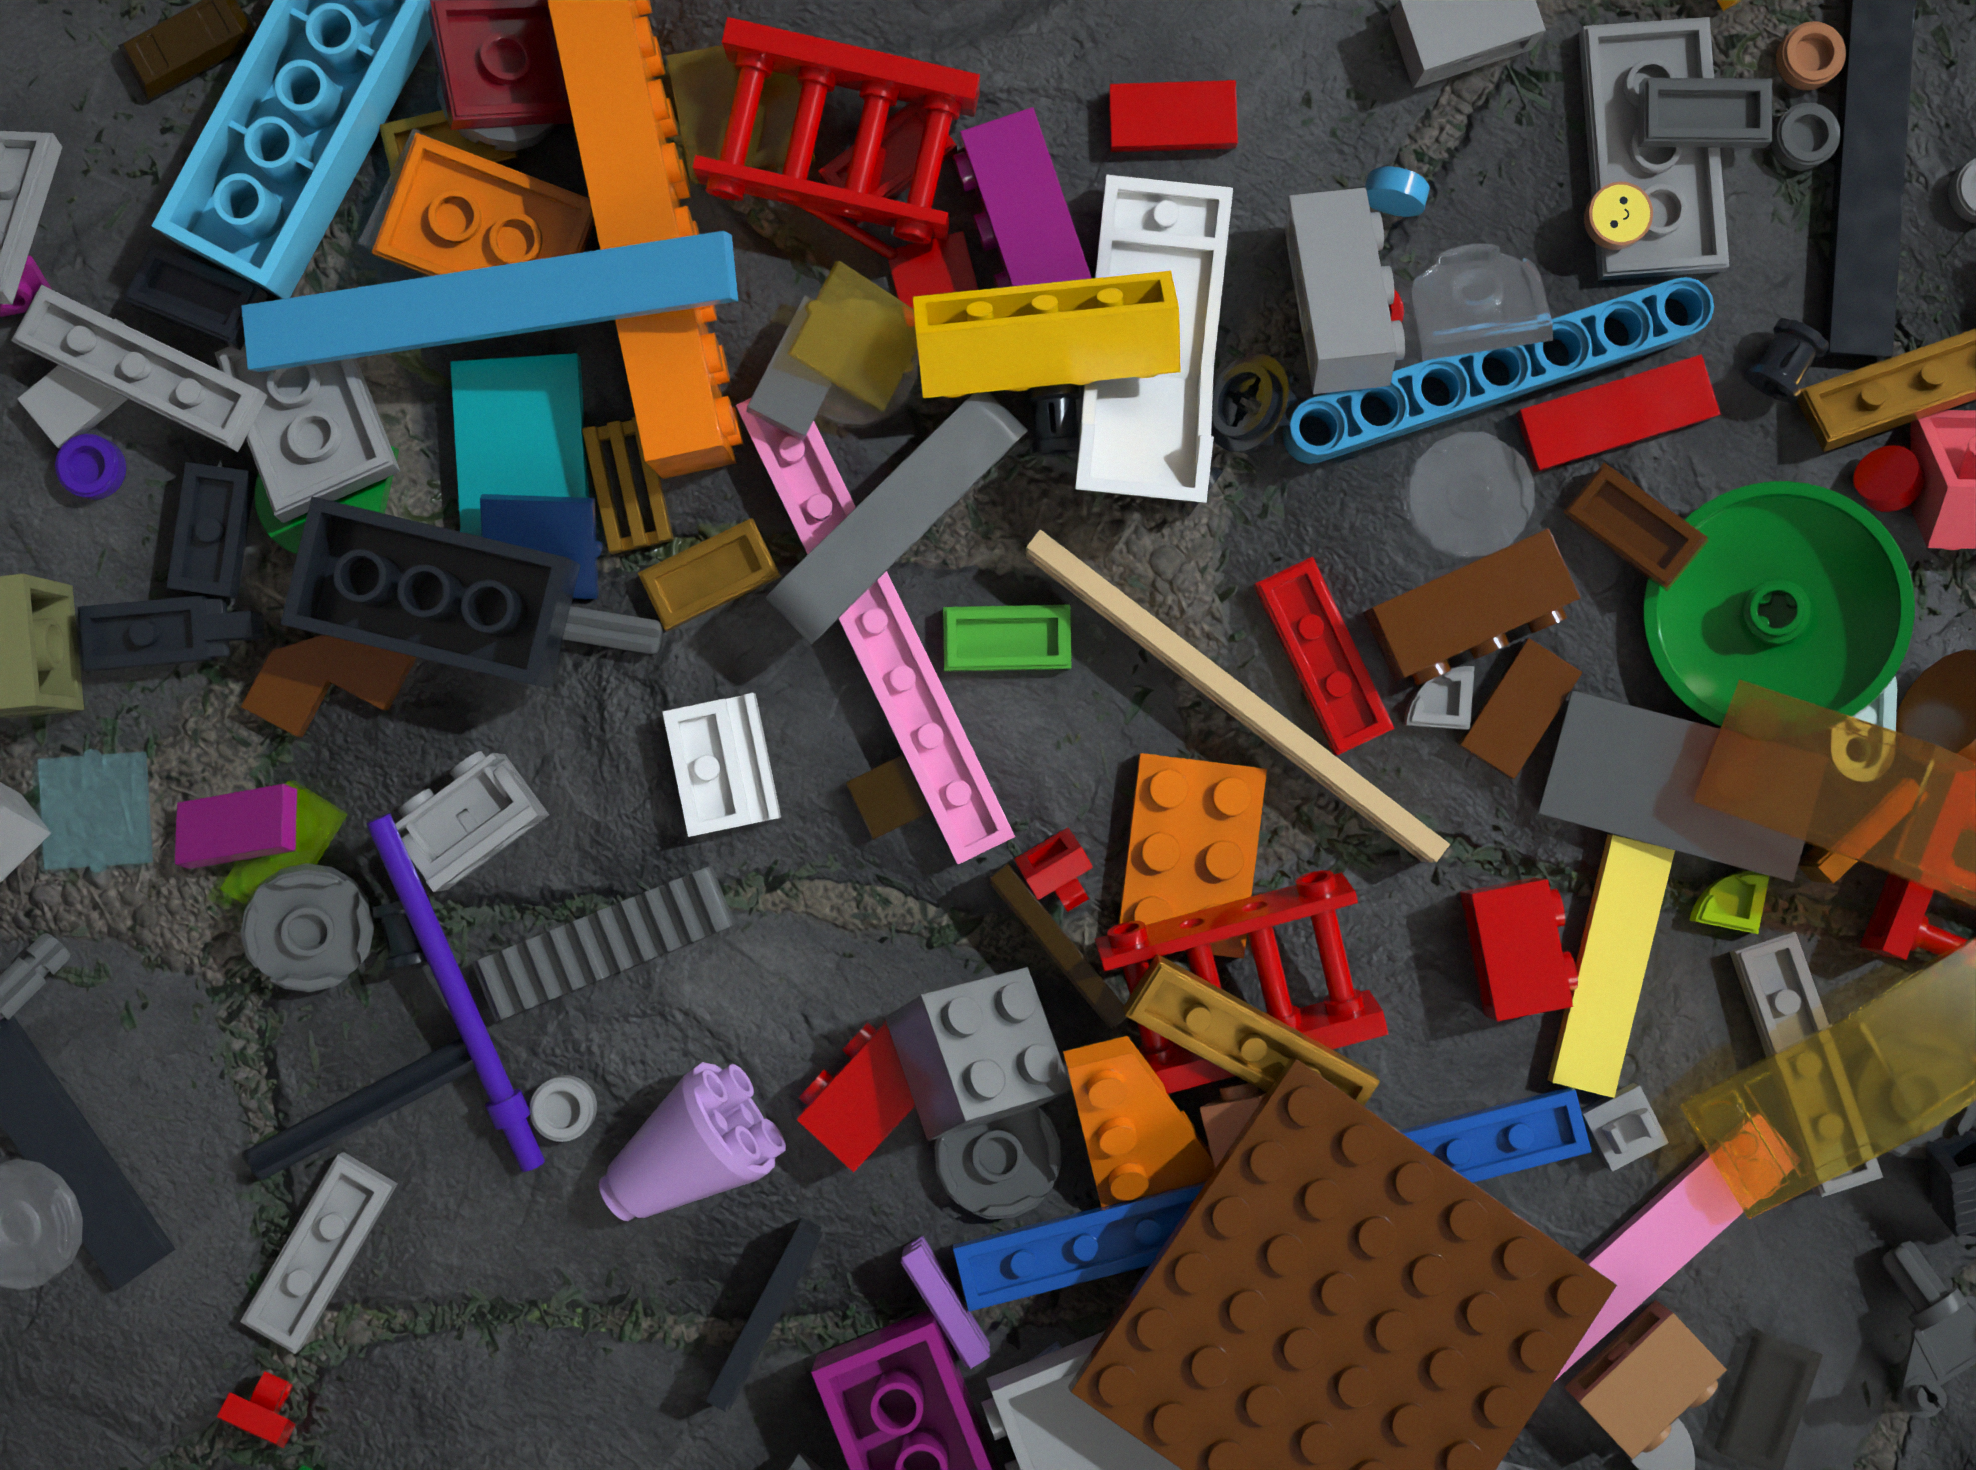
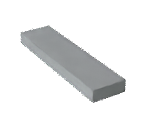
[11,285,268,452]
[1729,932,1883,1197]

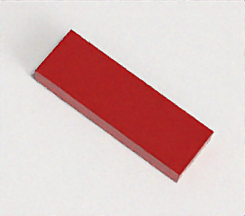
[1516,354,1721,473]
[1253,556,1394,756]

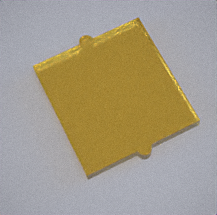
[787,261,917,412]

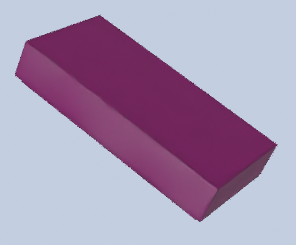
[175,784,297,869]

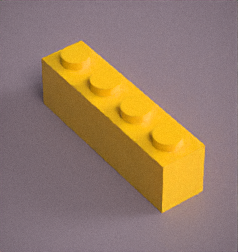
[913,270,1181,398]

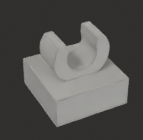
[1581,1083,1669,1172]

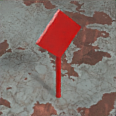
[798,206,978,329]

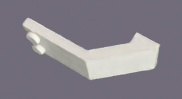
[1075,175,1233,503]

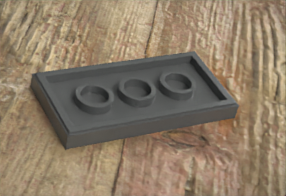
[1537,690,1829,882]

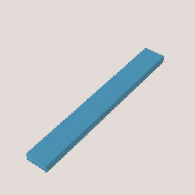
[241,231,738,372]

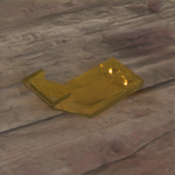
[1679,937,1976,1219]

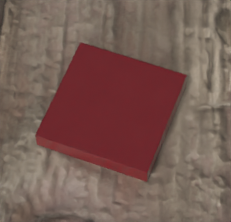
[427,0,574,130]

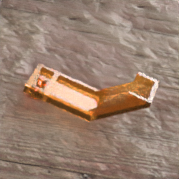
[1693,679,1976,910]

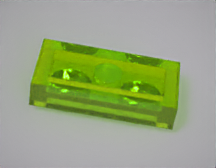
[220,781,348,905]

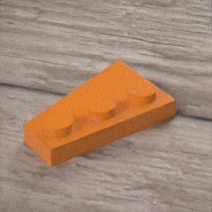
[1063,1036,1215,1207]

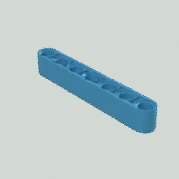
[1283,277,1714,464]

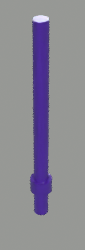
[366,813,545,1172]

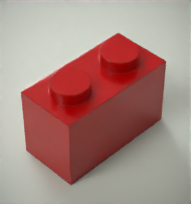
[1460,877,1578,1021]
[797,1020,915,1173]

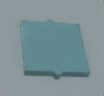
[38,749,153,872]

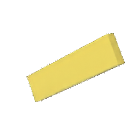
[1547,834,1675,1098]

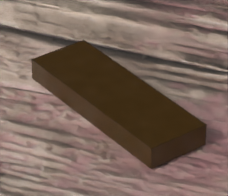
[990,863,1127,1028]

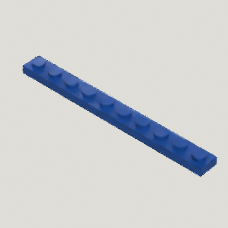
[953,1087,1592,1312]

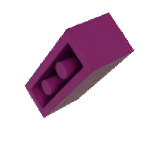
[953,107,1092,288]

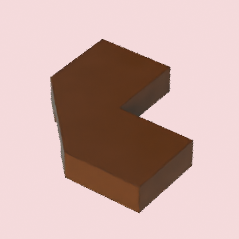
[241,635,417,737]

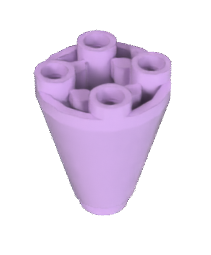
[599,1062,786,1221]

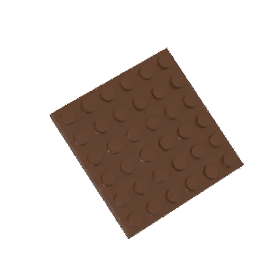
[1068,1057,1617,1470]

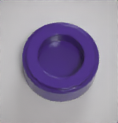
[55,434,126,500]

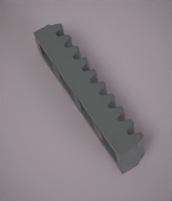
[472,866,735,1022]

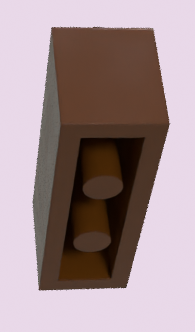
[1363,528,1581,686]

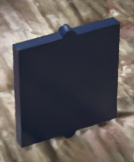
[480,494,603,599]

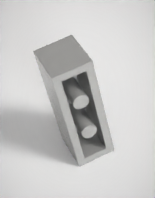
[1285,187,1405,394]

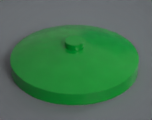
[1644,481,1915,740]

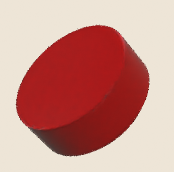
[1853,445,1925,512]

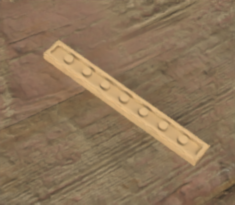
[1025,530,1450,863]

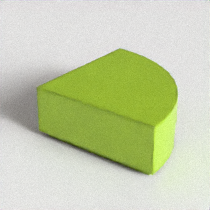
[1690,870,1769,934]

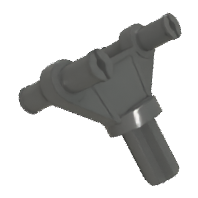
[1881,1241,1976,1418]

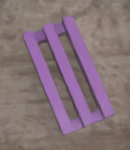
[901,1235,990,1369]

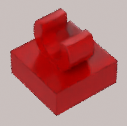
[1014,827,1093,912]
[217,1371,296,1449]

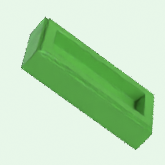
[943,605,1071,672]

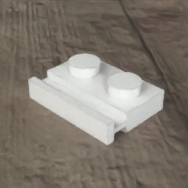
[663,693,781,837]

